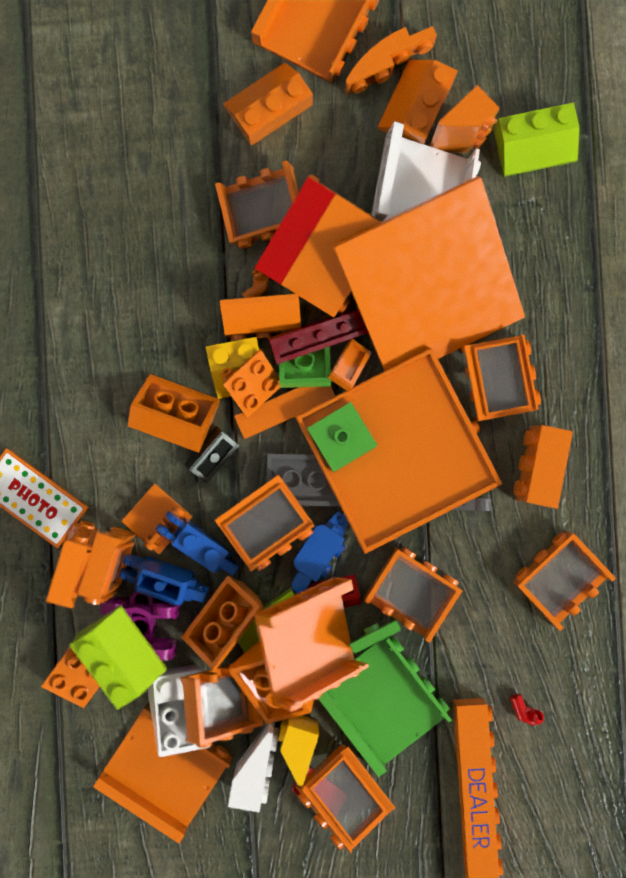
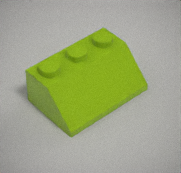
[493,102,579,177]
[70,605,167,710]

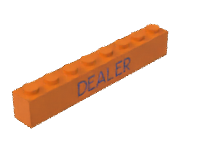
[453,698,503,878]

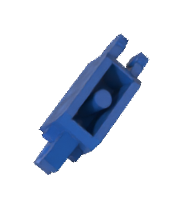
[155,511,239,575]
[291,511,349,593]
[119,554,209,605]

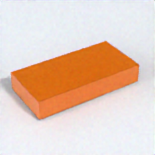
[327,339,372,392]

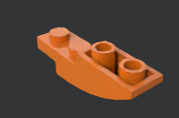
[345,26,437,94]

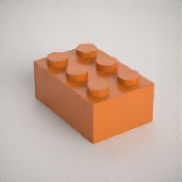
[513,425,573,509]

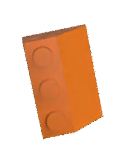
[377,60,458,144]
[223,63,313,146]
[430,85,500,153]
[220,294,301,341]
[127,374,220,453]
[181,576,263,671]
[228,641,314,724]

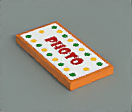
[0,448,90,549]

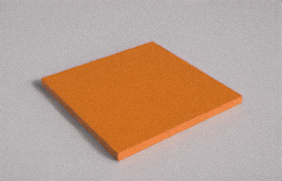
[332,176,525,371]
[295,347,502,554]

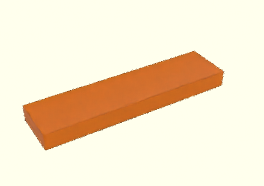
[234,386,335,439]

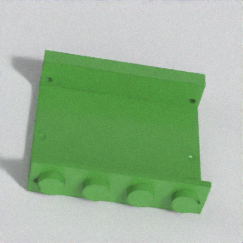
[318,637,452,777]

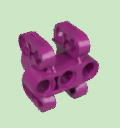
[100,591,180,661]

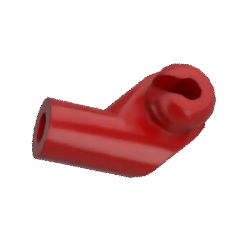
[509,693,544,726]

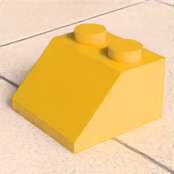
[206,337,260,399]
[277,715,319,786]

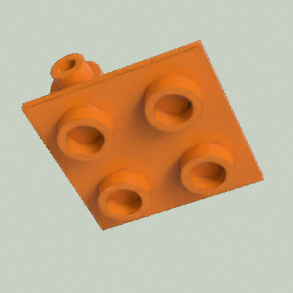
[222,349,280,418]
[122,484,193,554]
[41,647,100,708]

